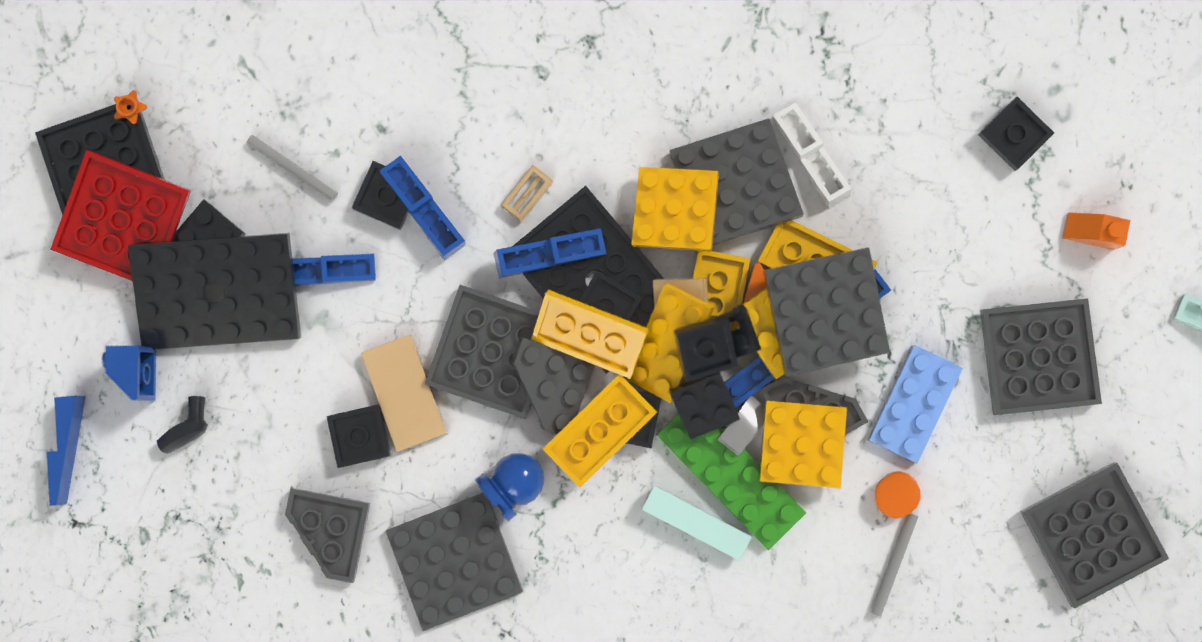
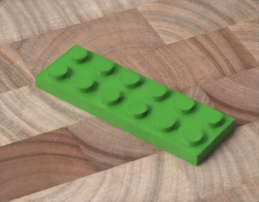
[656,413,806,550]

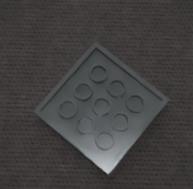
[670,118,804,246]
[763,247,890,376]
[425,285,546,419]
[980,298,1102,415]
[1020,462,1169,608]
[385,493,524,631]

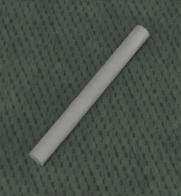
[247,135,338,202]
[871,513,919,617]

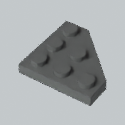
[512,337,594,434]
[759,377,868,435]
[285,488,371,583]

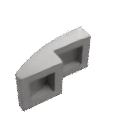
[717,396,765,456]

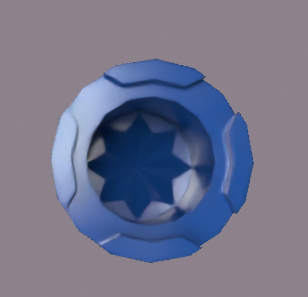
[475,453,544,522]

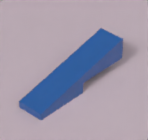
[379,156,465,261]
[493,228,607,279]
[293,254,376,286]
[47,396,86,506]

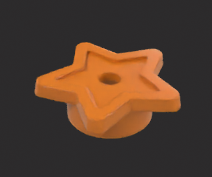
[114,90,147,124]

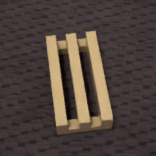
[500,165,553,223]

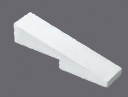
[773,102,851,209]

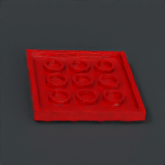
[50,150,191,281]

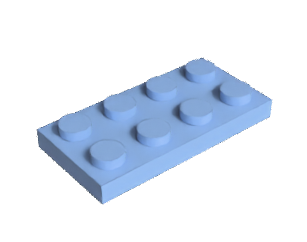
[868,345,963,464]

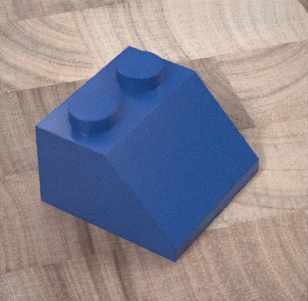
[102,346,156,401]

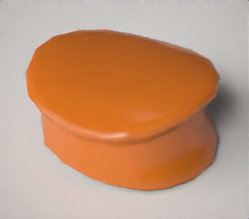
[875,471,921,519]

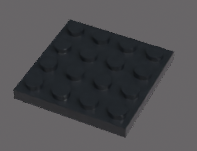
[35,104,165,215]

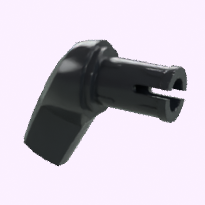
[157,396,208,453]

